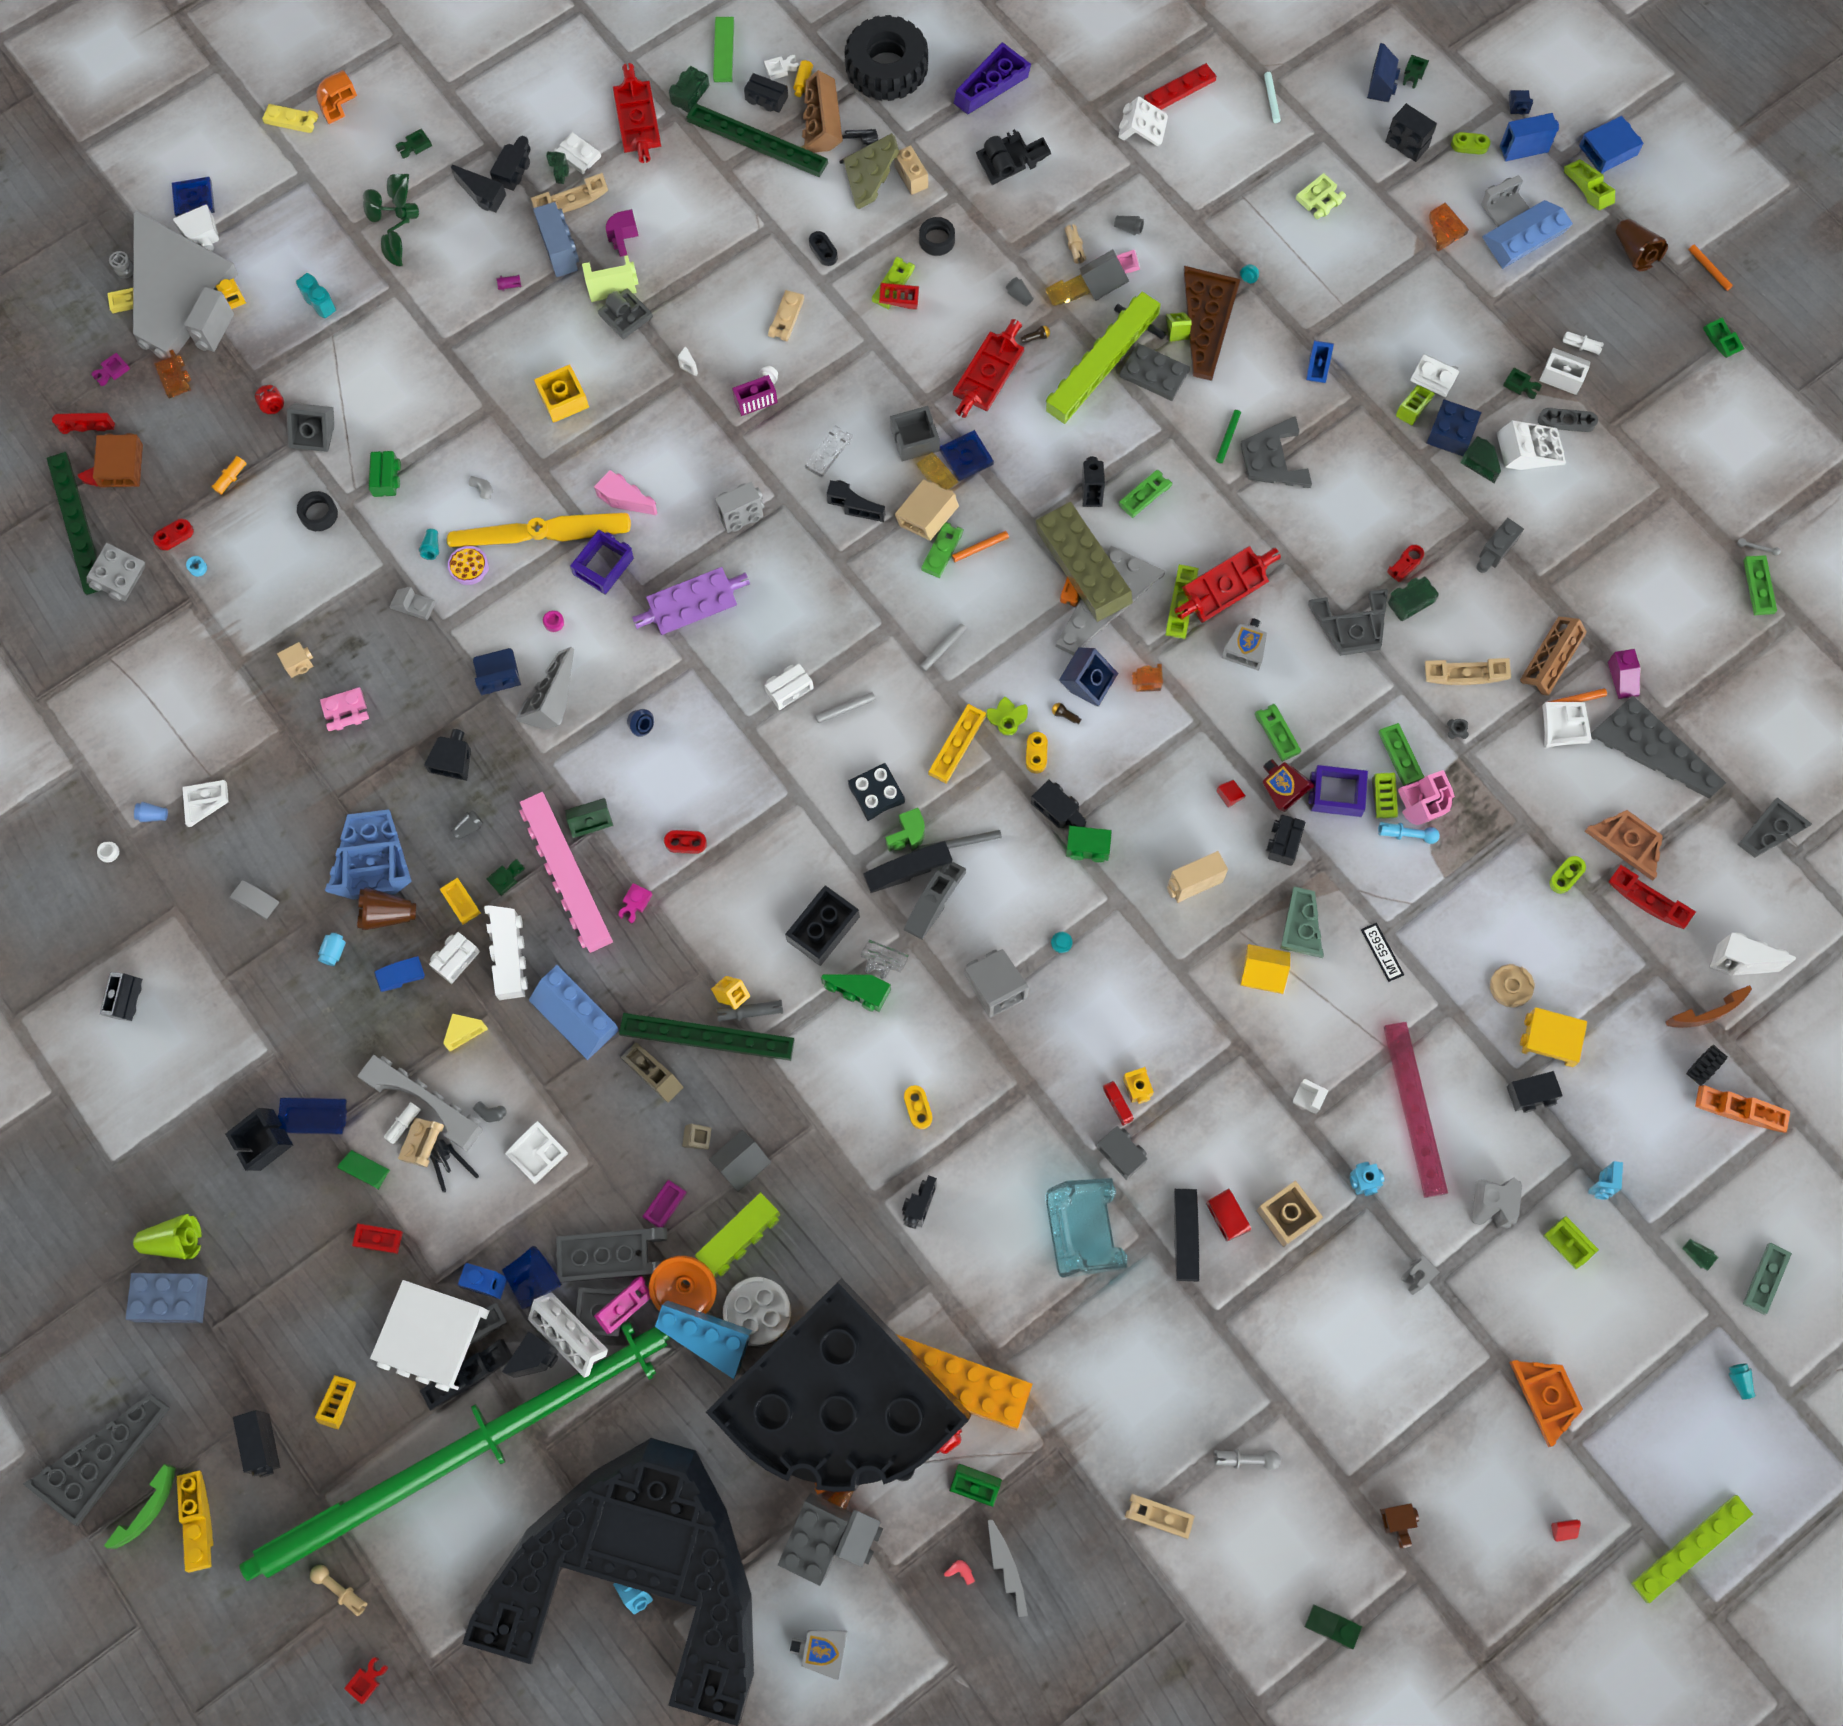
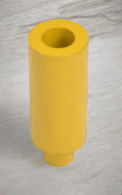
[793,60,813,97]

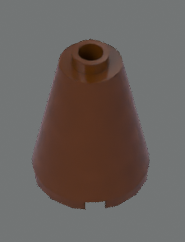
[1616,219,1668,271]

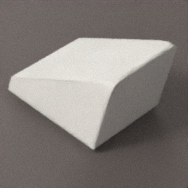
[678,347,698,376]

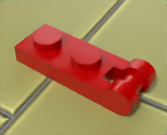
[52,413,115,434]

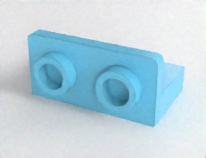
[1588,1161,1623,1200]

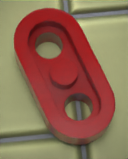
[153,519,194,551]
[664,830,707,854]

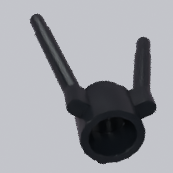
[839,129,878,164]
[430,1139,479,1193]

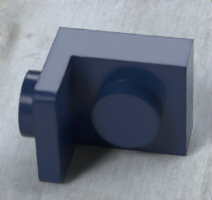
[1509,90,1533,115]

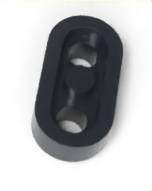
[809,231,838,266]

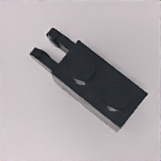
[490,135,531,191]
[1031,779,1086,828]

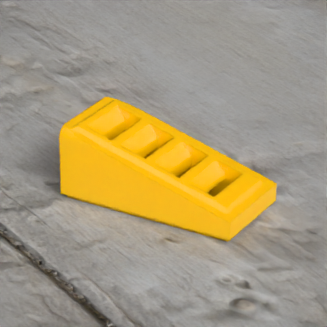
[315,1375,356,1429]

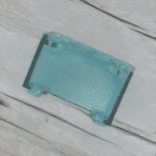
[1046,1178,1128,1278]

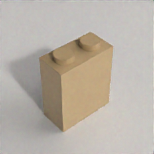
[895,479,959,541]
[1167,851,1228,903]

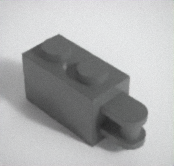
[1476,517,1524,573]

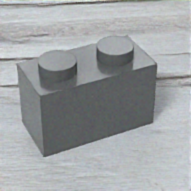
[1096,1126,1147,1180]

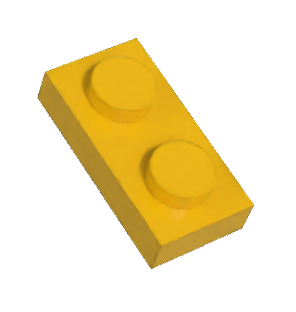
[440,878,481,925]

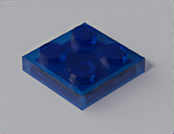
[172,177,215,217]
[940,430,994,481]

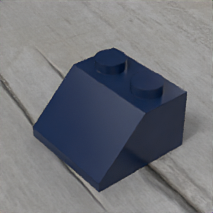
[1367,43,1401,102]
[1059,647,1119,706]

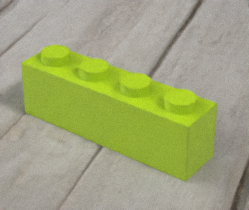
[694,1192,780,1278]

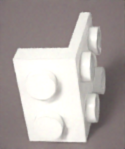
[1118,96,1168,146]

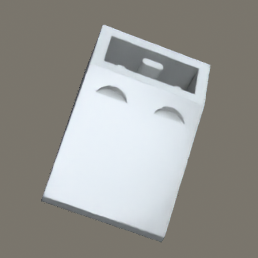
[1496,420,1566,470]
[1710,932,1796,976]

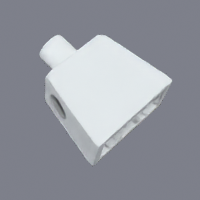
[173,204,219,251]

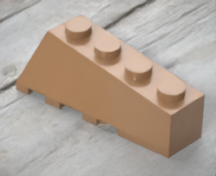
[801,70,843,153]

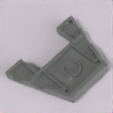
[1240,416,1312,488]
[1308,589,1388,656]

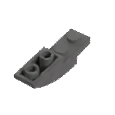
[904,862,966,940]

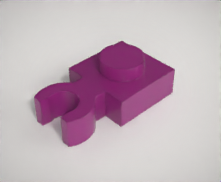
[91,353,130,386]

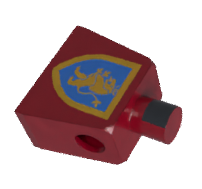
[1263,759,1315,812]

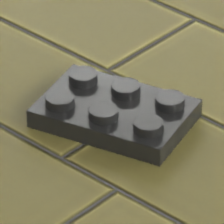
[1120,343,1190,401]

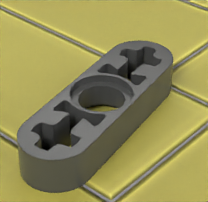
[1538,408,1598,432]

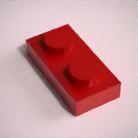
[352,1223,403,1254]

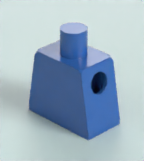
[458,1263,508,1300]

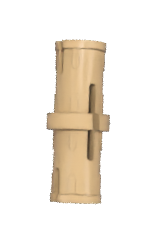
[1064,224,1086,264]

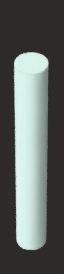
[1264,72,1281,123]

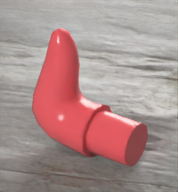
[944,1560,975,1585]

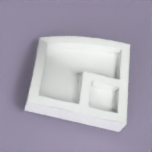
[1542,702,1592,748]
[505,1121,568,1184]

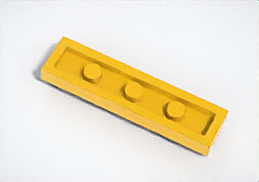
[928,704,986,784]

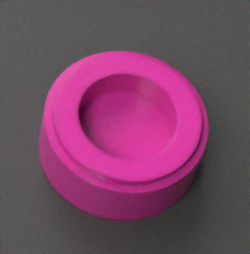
[543,611,564,632]

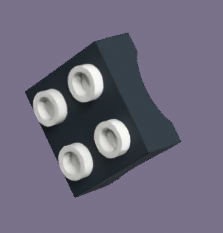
[848,763,905,821]

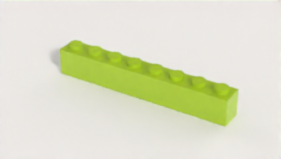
[1046,291,1161,424]

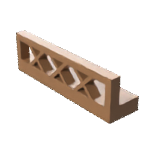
[1520,617,1587,696]

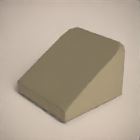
[682,1124,712,1150]

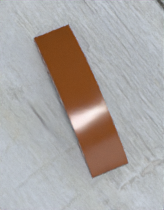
[1665,985,1752,1028]

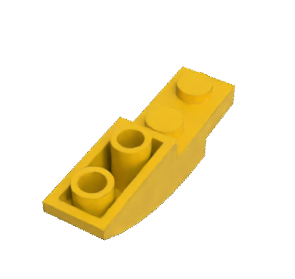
[177,1470,213,1573]

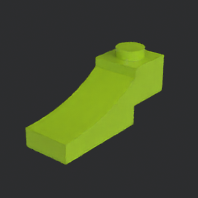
[1564,159,1616,210]

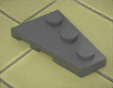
[1737,797,1812,858]

